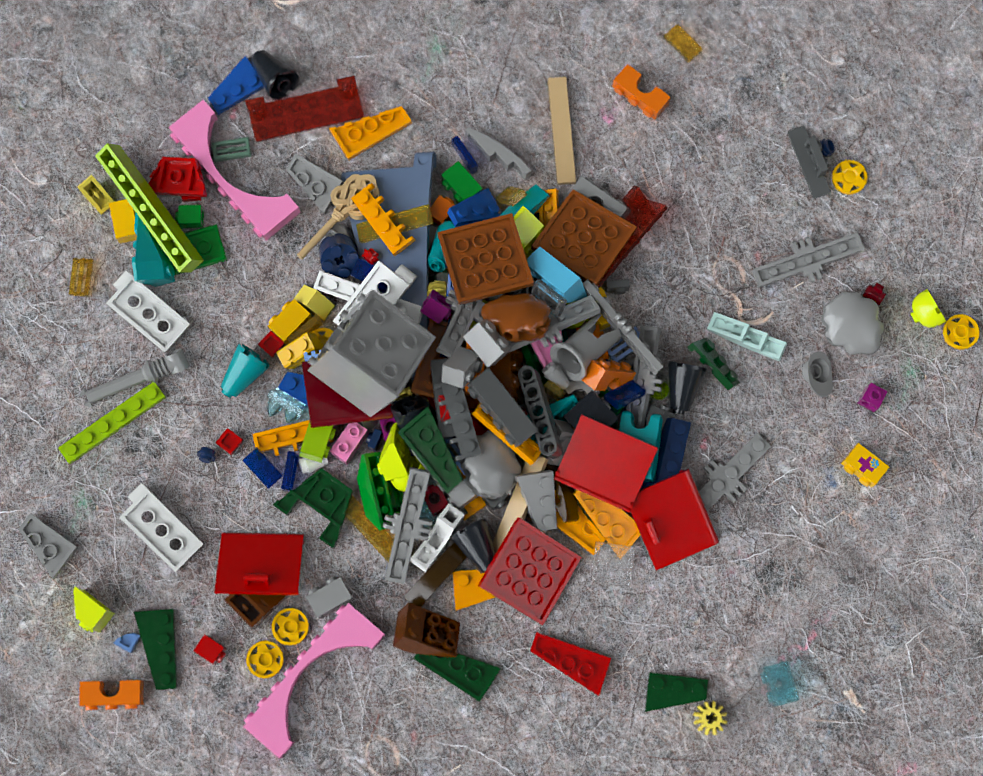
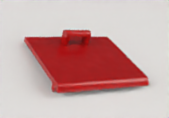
[554,415,658,513]
[630,468,719,571]
[214,532,305,595]

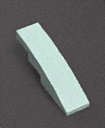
[707,312,787,361]

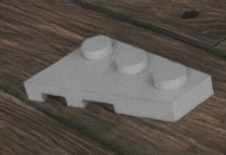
[286,153,344,214]
[514,470,557,531]
[18,513,78,579]

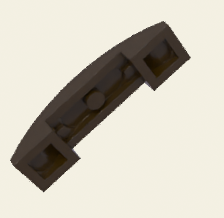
[544,464,578,522]
[404,543,467,607]

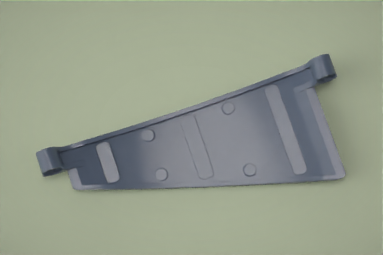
[341,151,437,385]

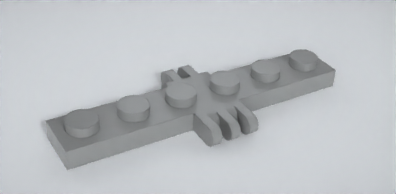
[752,232,864,288]
[582,279,663,376]
[436,290,486,358]
[500,295,600,353]
[626,326,663,429]
[699,433,771,510]
[383,467,433,584]

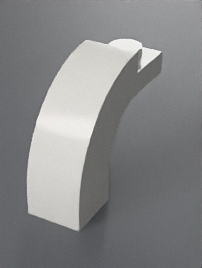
[410,503,465,572]

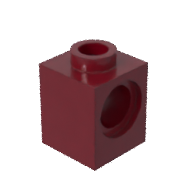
[424,484,448,516]

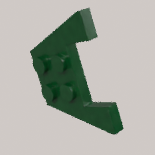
[273,468,354,549]

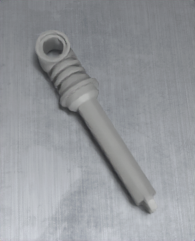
[80,348,190,407]

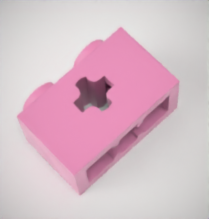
[330,423,369,465]

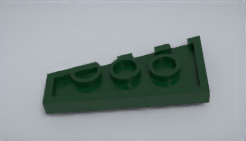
[413,653,501,702]

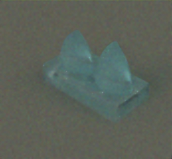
[267,388,308,423]

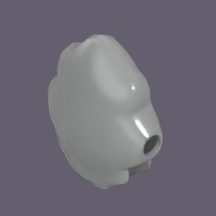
[821,291,884,355]
[461,430,521,499]

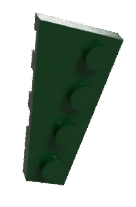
[398,407,464,494]
[134,609,177,690]

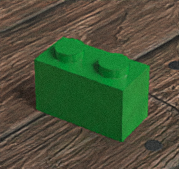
[441,161,483,203]

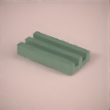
[212,137,252,162]

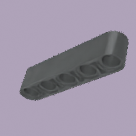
[518,366,563,459]

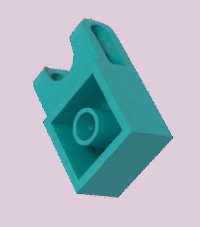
[619,410,663,482]

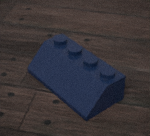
[640,418,691,490]

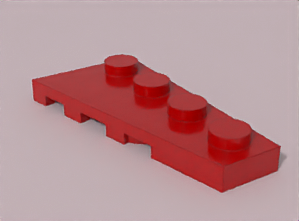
[530,632,611,696]

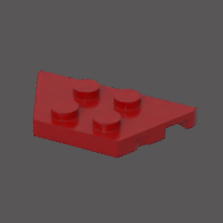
[148,157,207,197]

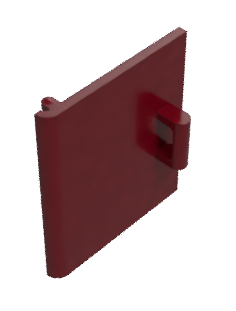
[302,361,393,428]

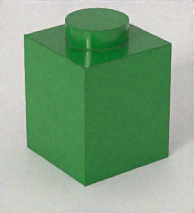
[175,205,204,229]

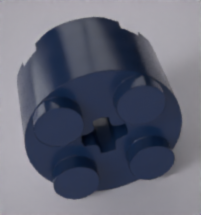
[319,233,359,279]

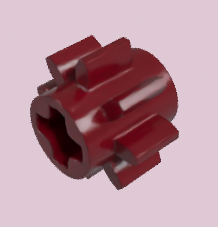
[862,282,886,306]

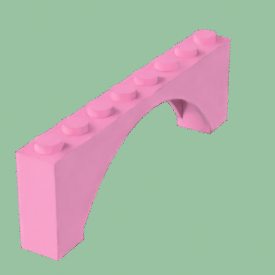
[169,100,301,241]
[243,603,385,759]

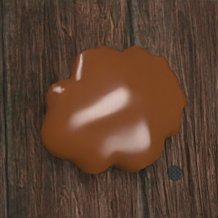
[481,293,551,342]

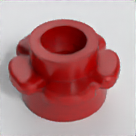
[361,248,379,265]

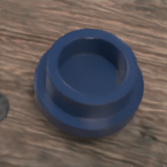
[819,139,835,157]
[197,447,216,463]

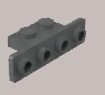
[787,126,831,199]

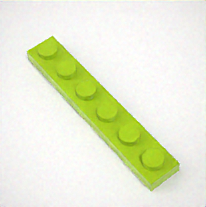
[58,382,166,464]

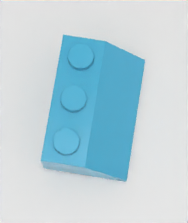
[527,246,587,303]

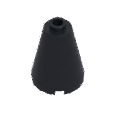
[251,50,299,100]
[668,361,707,415]
[390,395,430,450]
[451,518,495,574]

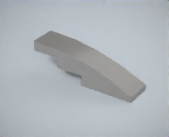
[466,127,531,180]

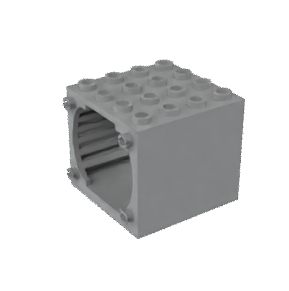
[308,289,436,417]

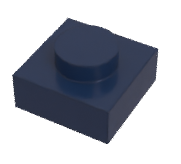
[366,429,383,452]

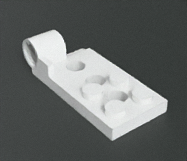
[333,261,417,325]
[106,271,190,354]
[119,483,204,572]

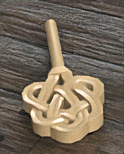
[297,174,380,260]

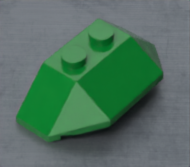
[357,452,404,531]

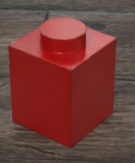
[193,634,227,665]

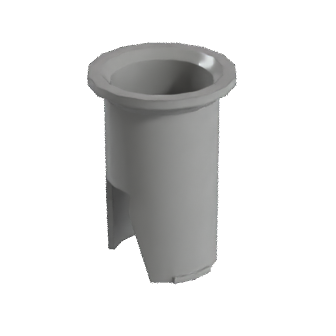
[550,314,621,381]

